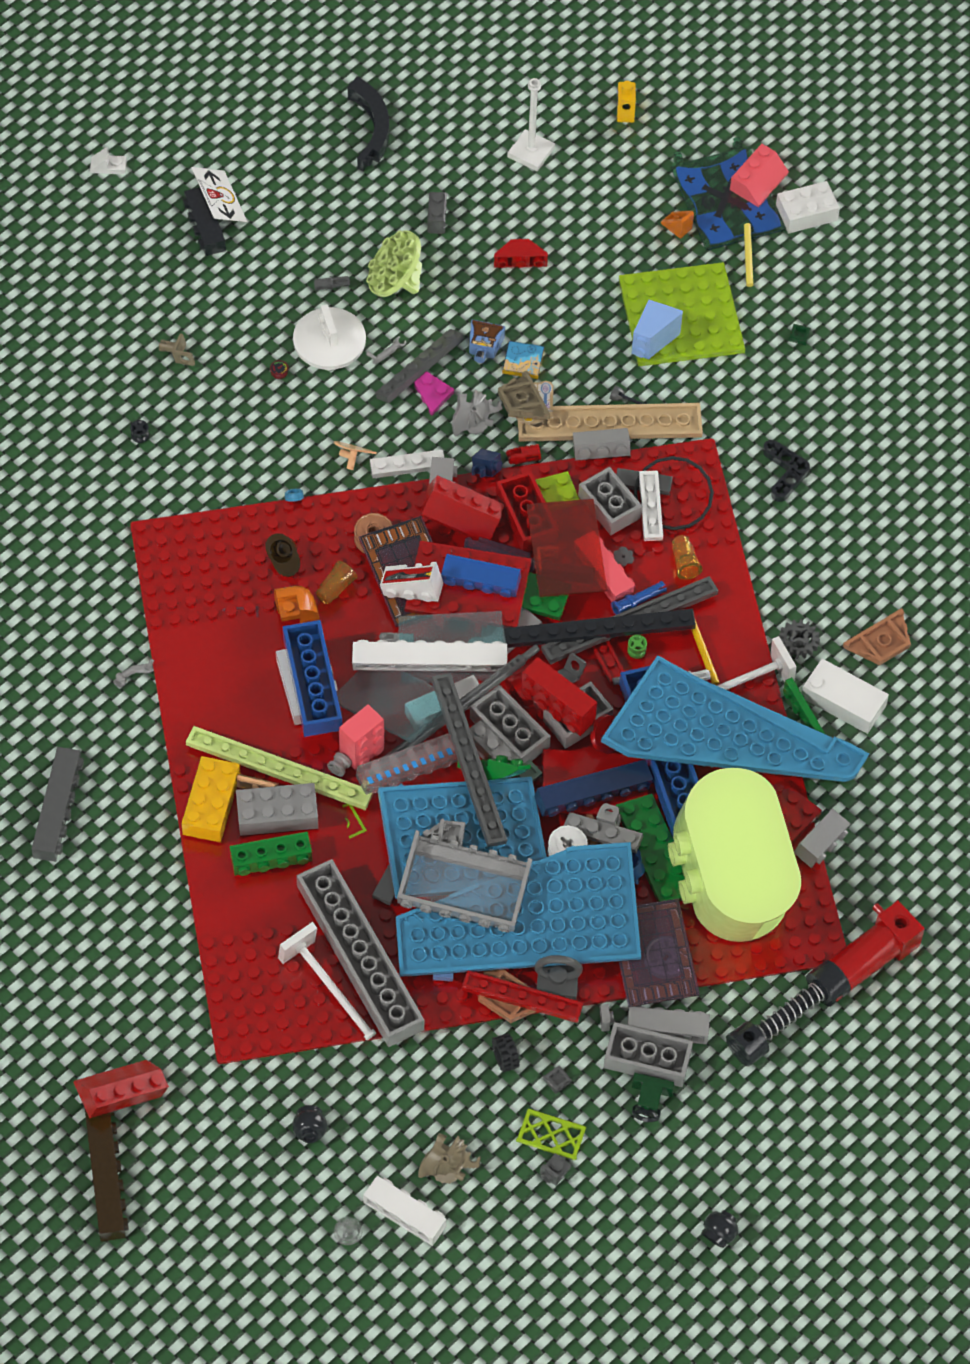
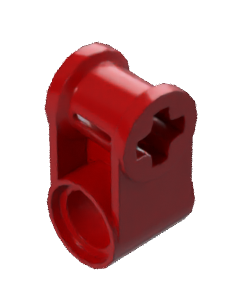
[505,672,536,710]

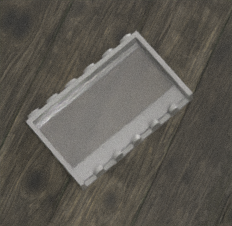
[397,830,532,933]

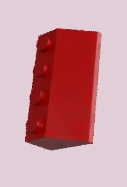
[420,475,504,544]
[73,1060,169,1118]

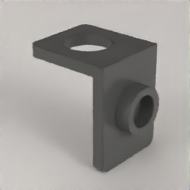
[558,653,586,683]

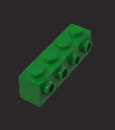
[230,832,312,876]

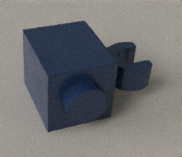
[471,449,502,478]

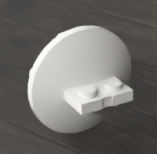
[293,304,366,371]

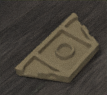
[498,371,550,420]

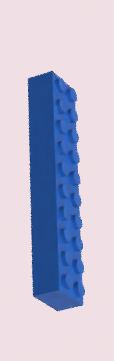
[619,666,699,841]

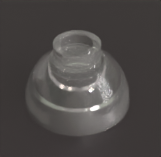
[333,1216,363,1245]

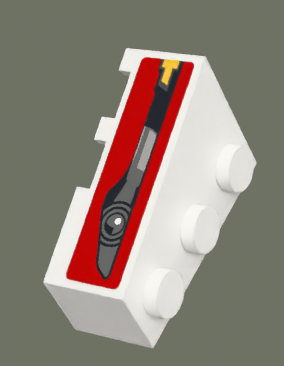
[380,562,444,602]

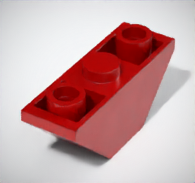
[494,239,548,268]

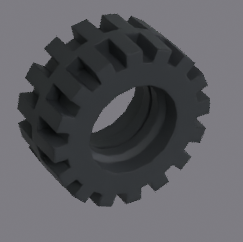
[492,1033,520,1072]

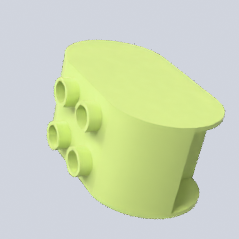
[668,768,801,942]

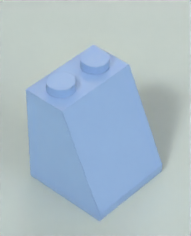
[631,300,683,359]

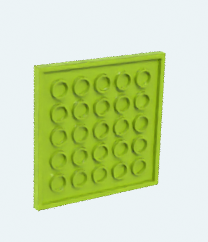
[618,262,745,367]

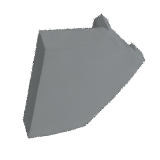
[423,818,466,846]

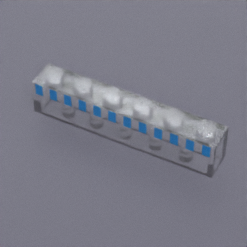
[356,734,458,795]

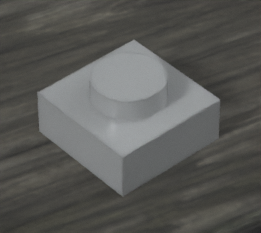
[600,1004,614,1031]

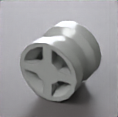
[327,752,352,777]

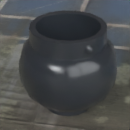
[292,1105,327,1143]
[701,1210,738,1249]

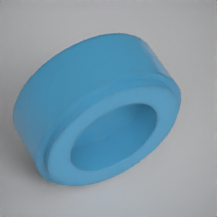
[285,489,304,501]

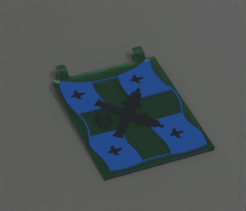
[670,137,786,251]

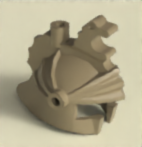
[418,1133,481,1184]

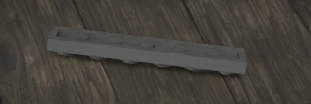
[375,329,464,403]

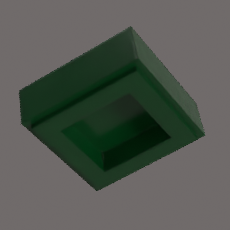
[789,324,811,346]

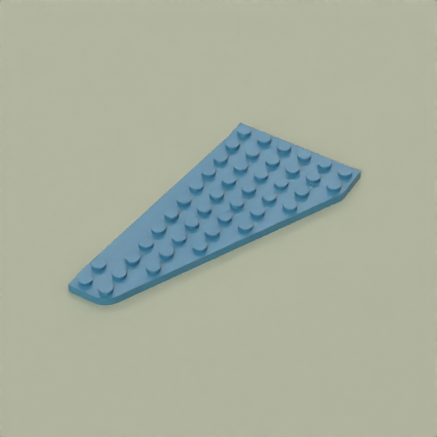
[601,655,869,782]

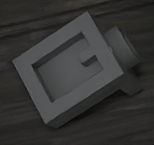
[540,1153,572,1186]

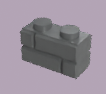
[427,192,447,234]

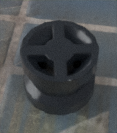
[130,420,149,443]

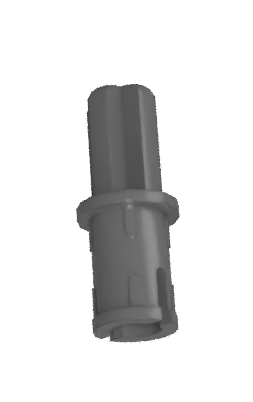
[314,276,350,291]

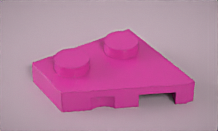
[414,371,454,416]

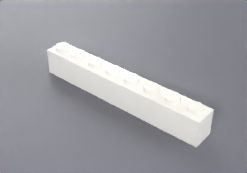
[352,640,507,672]

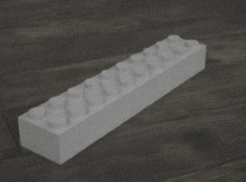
[296,859,424,1047]

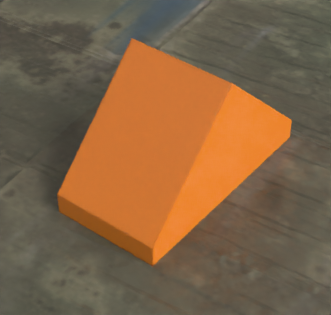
[661,211,694,239]

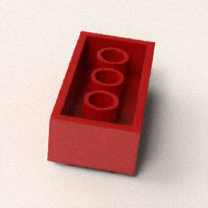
[496,471,559,553]
[521,657,597,736]

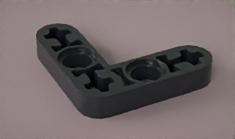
[763,440,810,502]

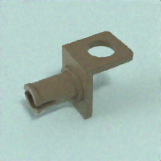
[159,333,195,366]

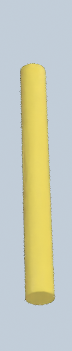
[744,223,753,287]

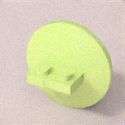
[366,230,422,297]

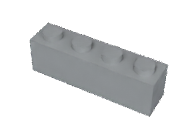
[627,1005,710,1044]

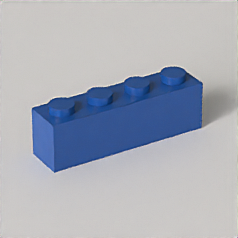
[441,554,521,597]

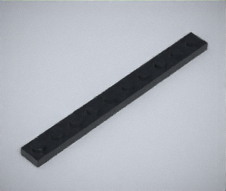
[504,609,696,648]

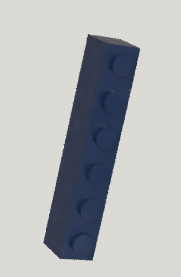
[534,759,654,817]

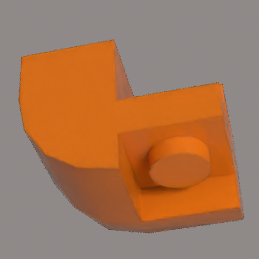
[274,586,319,623]

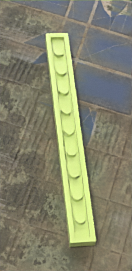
[186,726,373,810]

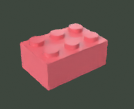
[339,704,384,771]

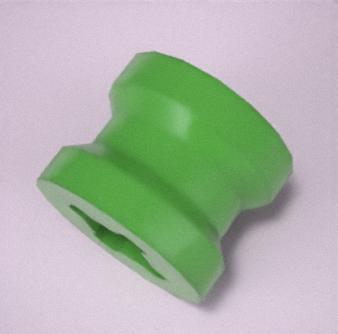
[627,635,647,659]

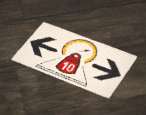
[191,167,247,222]

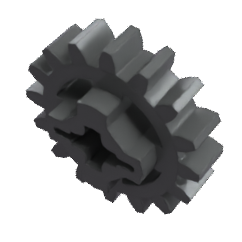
[779,619,820,659]

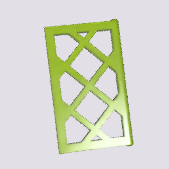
[516,1109,586,1160]

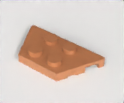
[843,608,911,665]
[478,969,536,1023]

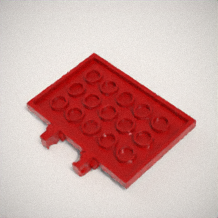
[405,540,532,638]

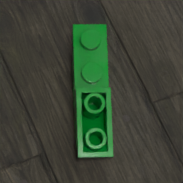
[457,755,531,780]

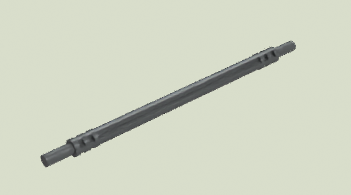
[367,644,540,777]

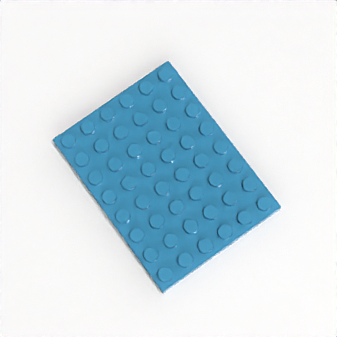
[378,777,547,899]

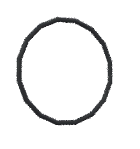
[633,456,714,530]

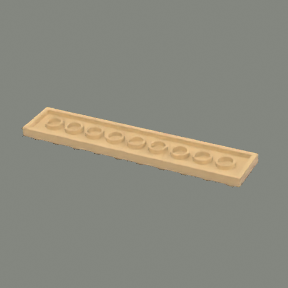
[518,403,703,442]

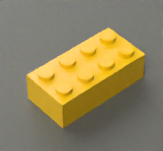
[182,756,240,842]

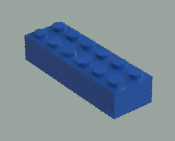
[283,620,342,737]

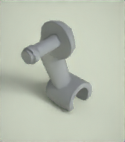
[366,336,407,364]
[113,659,154,688]

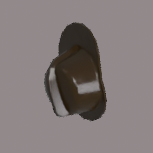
[266,533,300,577]

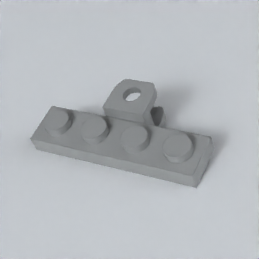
[564,803,643,854]

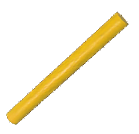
[691,620,720,686]

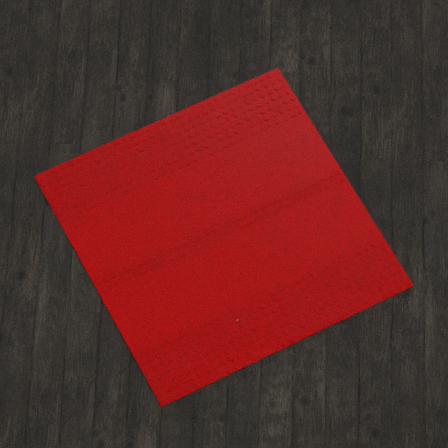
[130,438,846,1064]

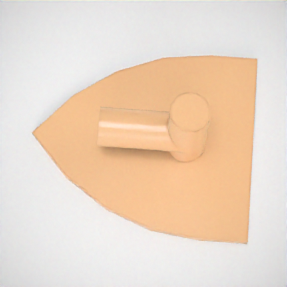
[334,441,377,470]

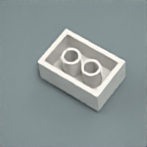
[776,181,840,234]

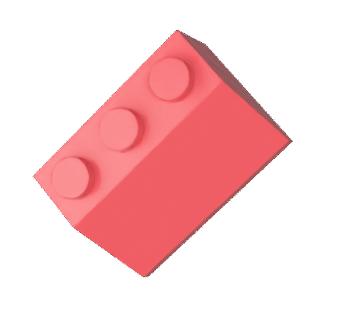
[730,144,789,208]

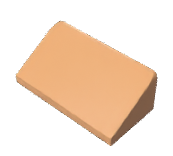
[237,775,278,789]

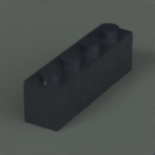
[182,187,226,256]

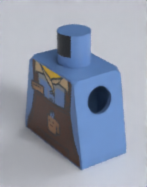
[469,320,505,363]

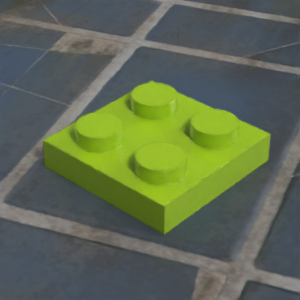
[536,471,580,513]

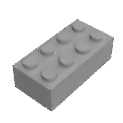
[470,685,551,763]
[236,783,318,836]
[603,1022,693,1087]

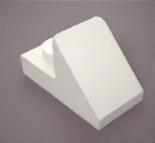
[90,147,127,174]

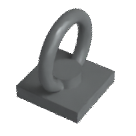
[534,955,583,1000]

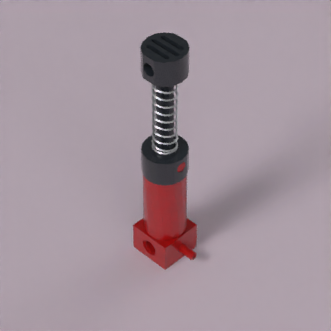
[726,901,925,1067]

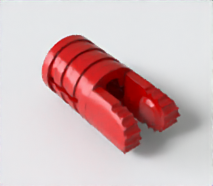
[506,444,541,464]

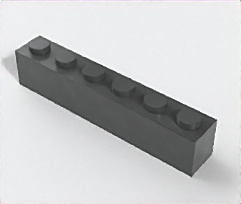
[31,747,84,862]

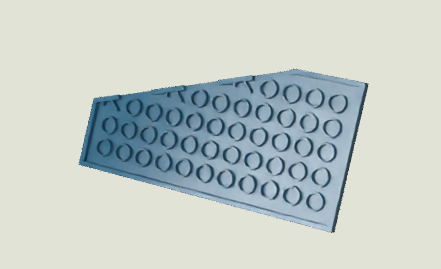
[396,842,641,977]

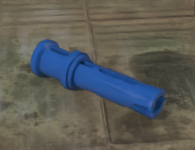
[611,581,667,615]

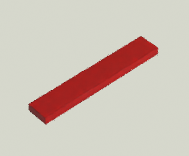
[461,971,584,1023]

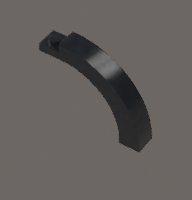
[347,76,389,172]

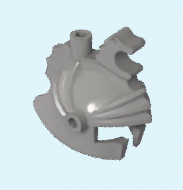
[452,389,503,437]

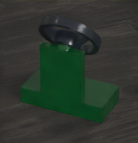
[632,1073,674,1122]

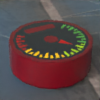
[270,360,288,379]

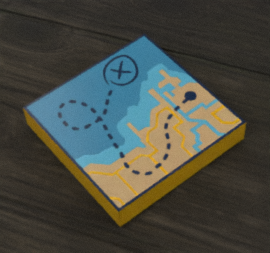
[502,341,545,379]

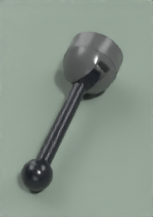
[609,385,645,404]

